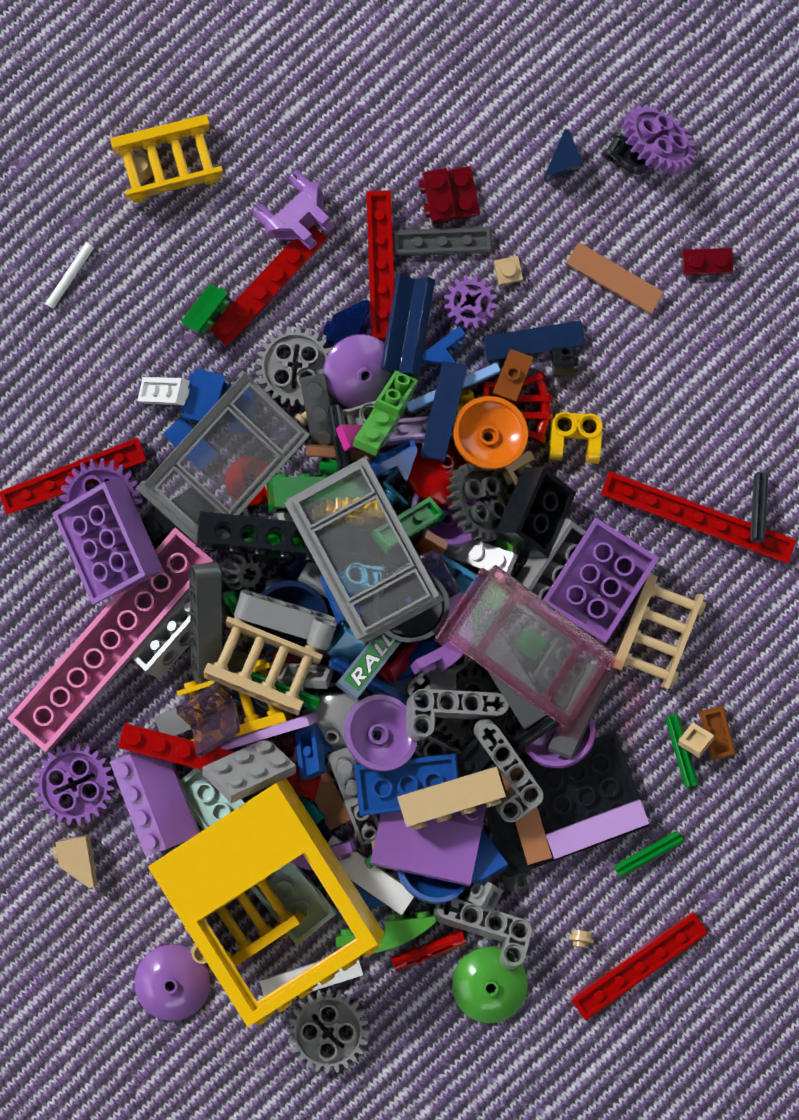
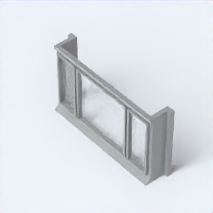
[135,371,310,549]
[284,456,444,644]

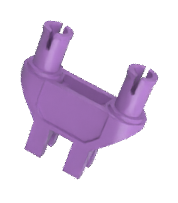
[253,171,335,250]

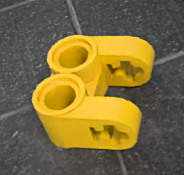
[549,412,603,464]

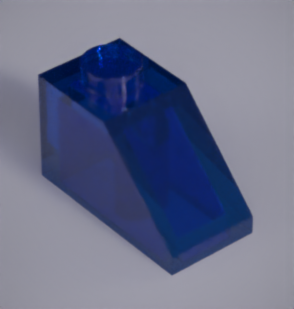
[323,300,370,345]

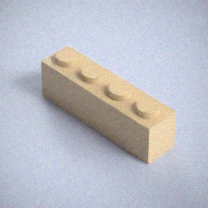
[397,767,506,830]

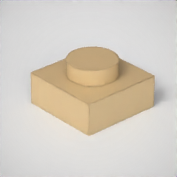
[124,149,153,185]
[493,256,523,286]
[678,723,714,758]

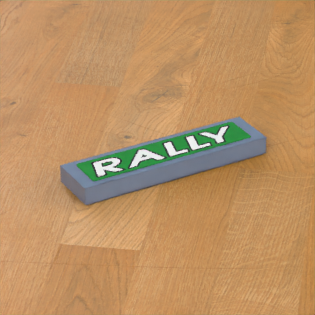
[335,633,401,700]

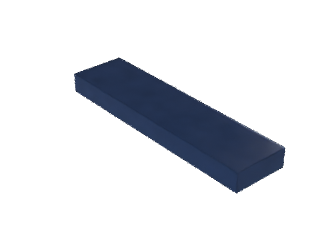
[483,320,585,362]
[420,361,468,462]

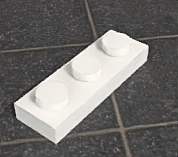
[137,377,190,405]
[443,540,518,579]

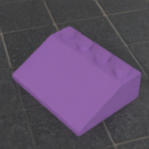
[52,479,164,605]
[541,517,659,643]
[370,804,486,886]

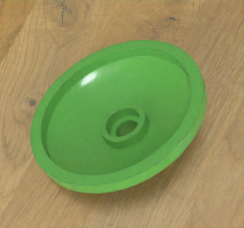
[452,946,528,1023]

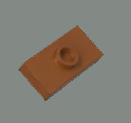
[492,349,534,404]
[404,530,449,568]
[698,705,736,760]

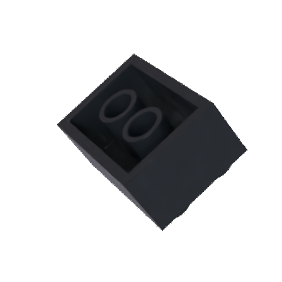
[495,467,576,558]

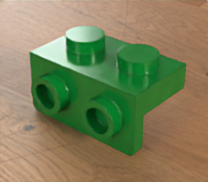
[181,284,231,338]

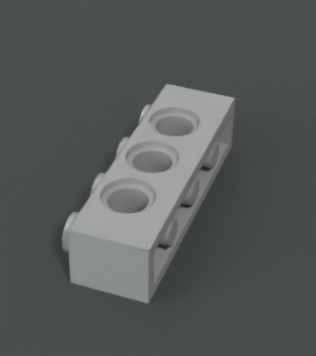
[131,590,191,679]

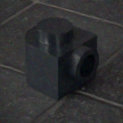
[552,347,578,378]

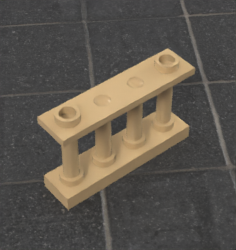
[609,574,706,689]
[204,617,323,716]

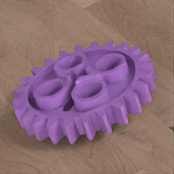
[622,104,696,176]
[60,458,142,513]
[33,743,116,825]

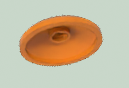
[453,396,528,470]

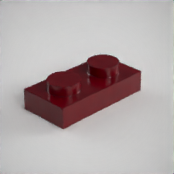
[682,248,733,276]

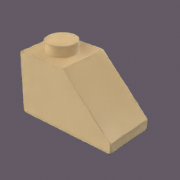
[53,834,98,888]

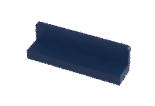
[381,274,435,376]

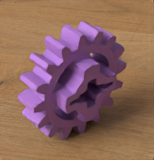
[444,275,497,330]

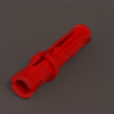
[391,930,467,972]

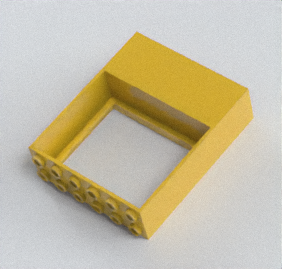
[148,778,385,1027]

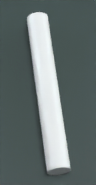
[45,242,94,309]

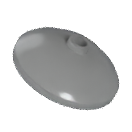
[302,692,375,758]

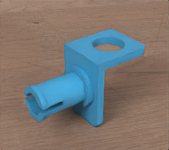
[380,466,409,509]

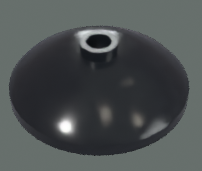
[373,571,450,643]

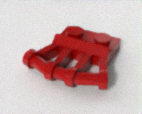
[483,372,553,444]

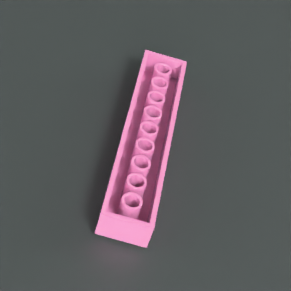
[7,527,216,752]

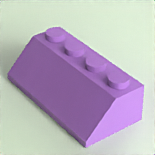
[110,753,200,857]

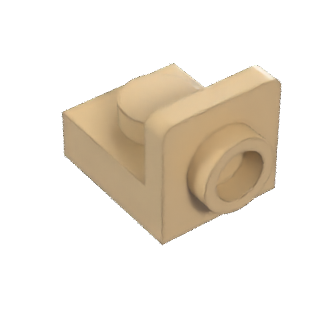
[501,451,535,489]

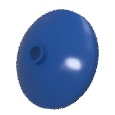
[397,871,466,904]

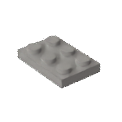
[203,738,296,804]

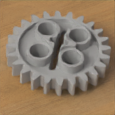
[255,326,332,407]
[287,988,369,1074]

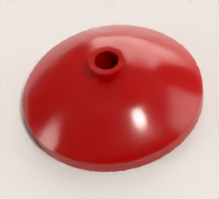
[407,440,469,506]

